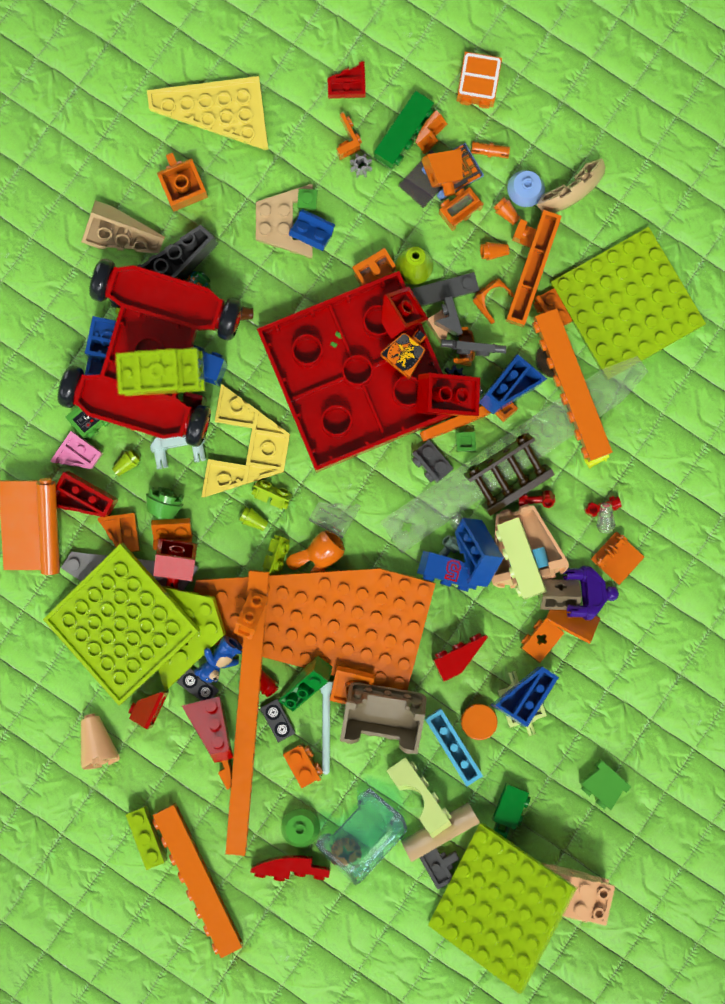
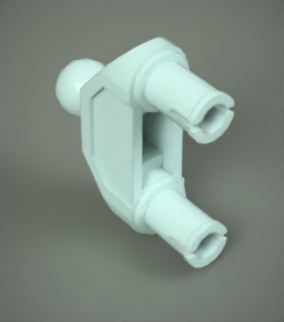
[150,437,206,469]

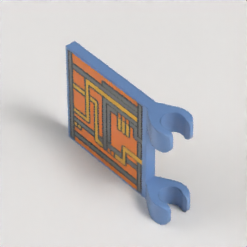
[422,143,484,201]

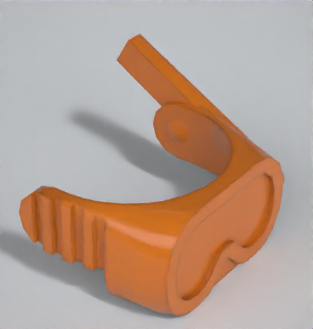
[473,278,514,324]
[453,327,475,367]

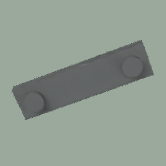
[411,272,479,307]

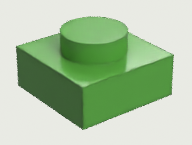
[297,189,318,210]
[456,432,476,452]

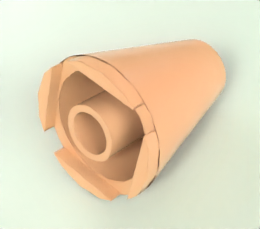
[81,713,120,770]

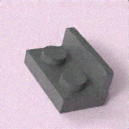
[411,440,454,484]

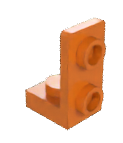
[336,112,362,160]
[512,219,536,248]
[233,591,268,640]

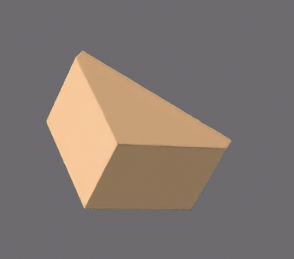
[427,310,448,344]

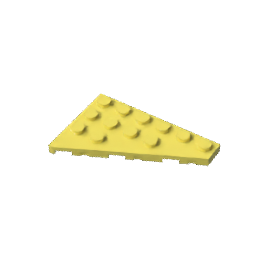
[147,76,268,150]

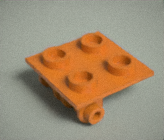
[591,531,645,585]

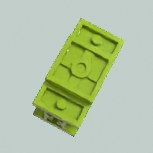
[116,348,205,396]

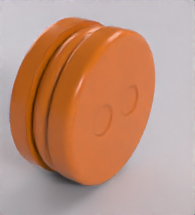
[461,703,498,740]

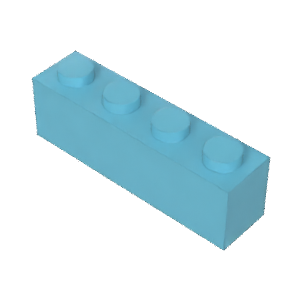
[424,708,483,787]

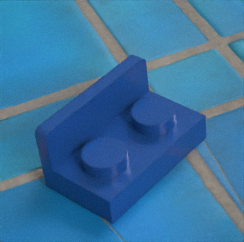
[289,209,335,251]

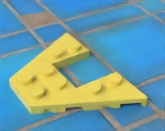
[201,384,290,498]

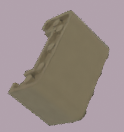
[340,682,426,754]

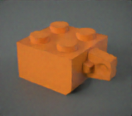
[157,152,208,212]

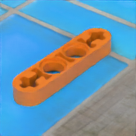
[420,406,491,442]

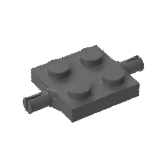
[441,339,507,357]

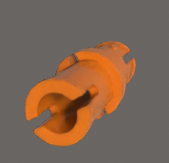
[471,141,510,159]

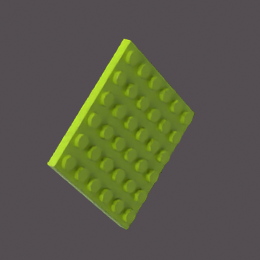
[550,227,706,381]
[43,543,200,706]
[428,823,577,994]

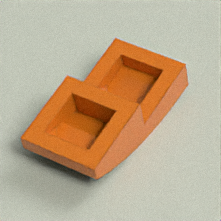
[415,110,447,154]
[218,759,232,790]

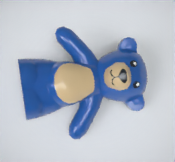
[194,635,243,683]

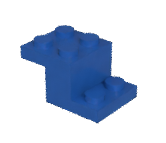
[85,316,116,375]

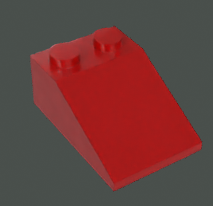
[417,373,480,416]

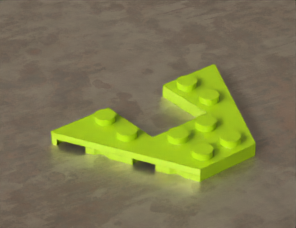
[158,586,226,691]

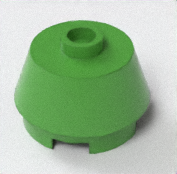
[146,486,184,520]
[281,808,320,848]

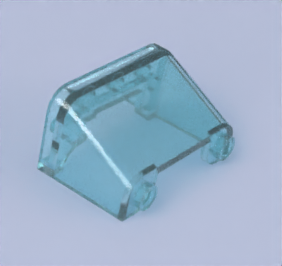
[315,788,407,885]

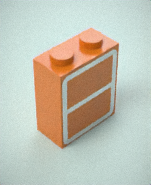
[456,52,502,109]

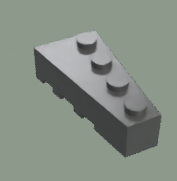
[137,225,218,280]

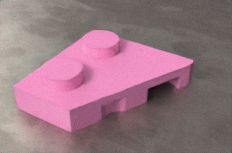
[51,431,103,469]

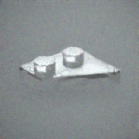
[309,502,361,538]

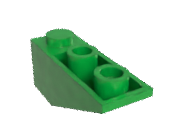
[278,656,333,712]

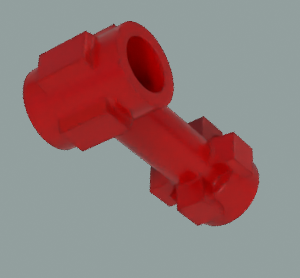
[519,490,555,508]
[584,496,622,517]

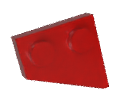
[327,61,366,99]

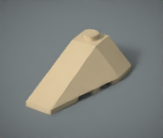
[81,200,165,254]

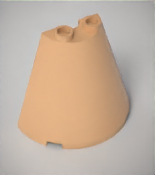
[492,505,569,588]

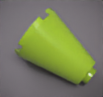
[395,247,433,285]

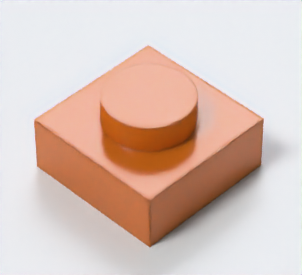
[495,403,518,422]

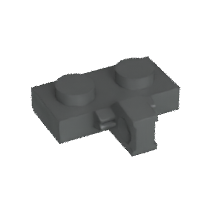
[420,848,459,890]

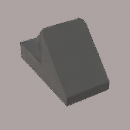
[434,296,463,337]

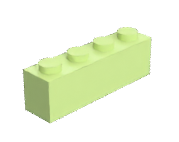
[495,517,547,600]

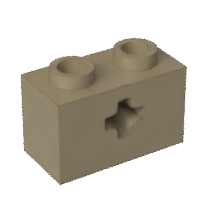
[539,579,582,610]

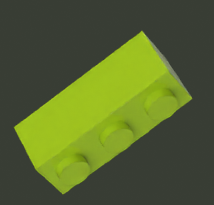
[126,805,167,870]

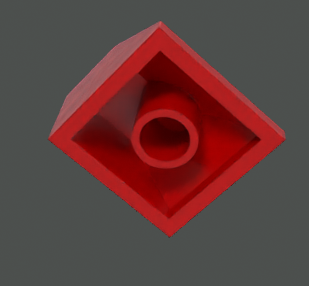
[381,286,428,339]
[128,691,169,730]

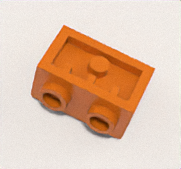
[533,288,573,326]
[151,518,193,550]

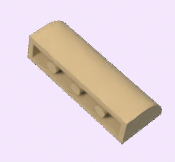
[401,802,480,862]

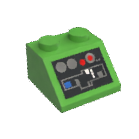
[65,407,110,439]

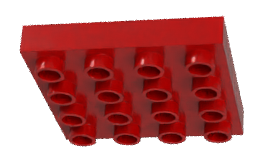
[257,271,455,473]

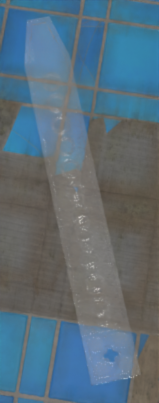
[380,356,648,553]

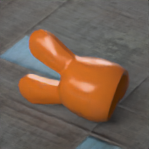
[286,530,345,573]

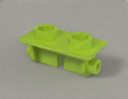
[252,480,293,510]
[262,535,290,575]

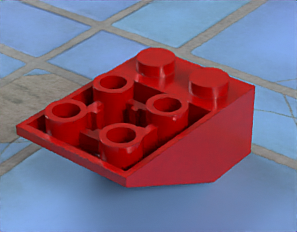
[432,633,488,682]

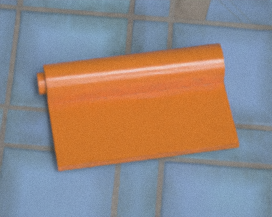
[0,478,60,575]

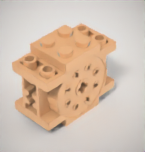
[540,862,615,926]

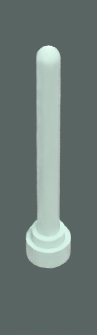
[320,681,334,775]

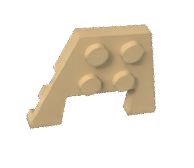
[256,184,313,259]

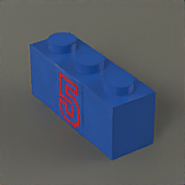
[417,551,477,592]

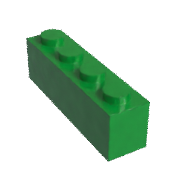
[374,90,435,170]

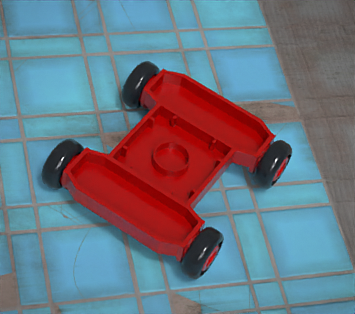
[57,259,243,447]

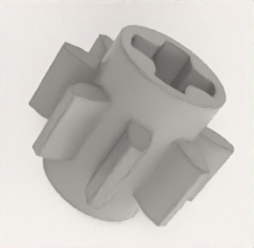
[350,154,372,178]

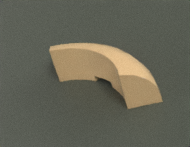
[537,158,606,213]

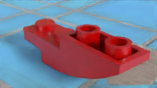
[250,855,330,881]

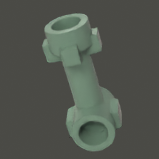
[439,535,459,557]

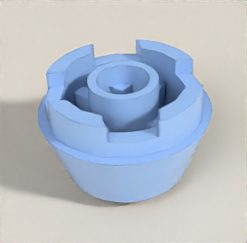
[507,170,545,207]

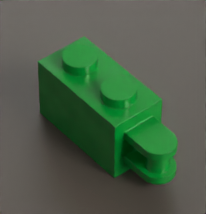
[492,783,531,839]

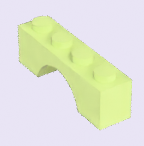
[386,757,452,838]

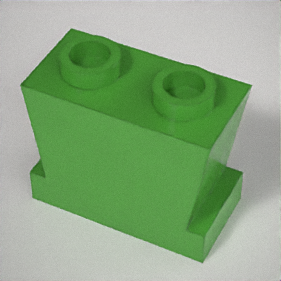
[579,759,631,810]

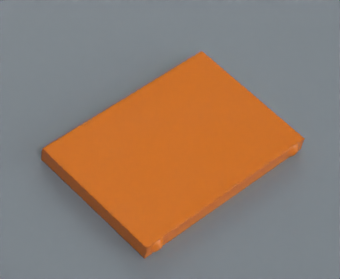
[545,610,600,644]

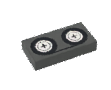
[177,668,219,701]
[260,699,295,743]

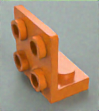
[283,743,323,788]

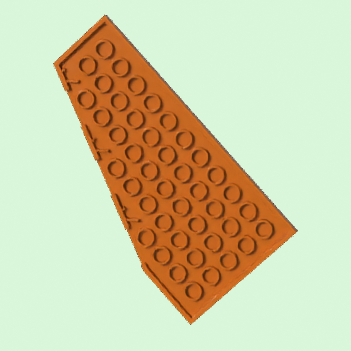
[193,568,436,690]

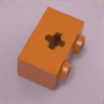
[521,618,564,663]

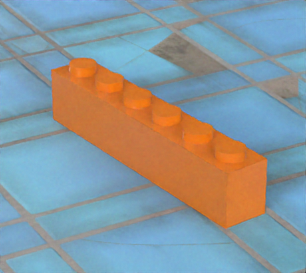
[505,210,562,327]

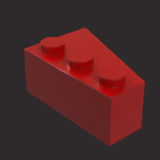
[56,471,119,517]

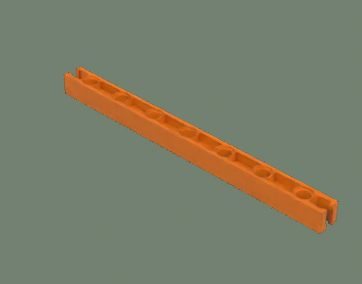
[226,570,270,856]

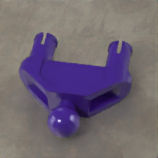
[563,566,619,620]

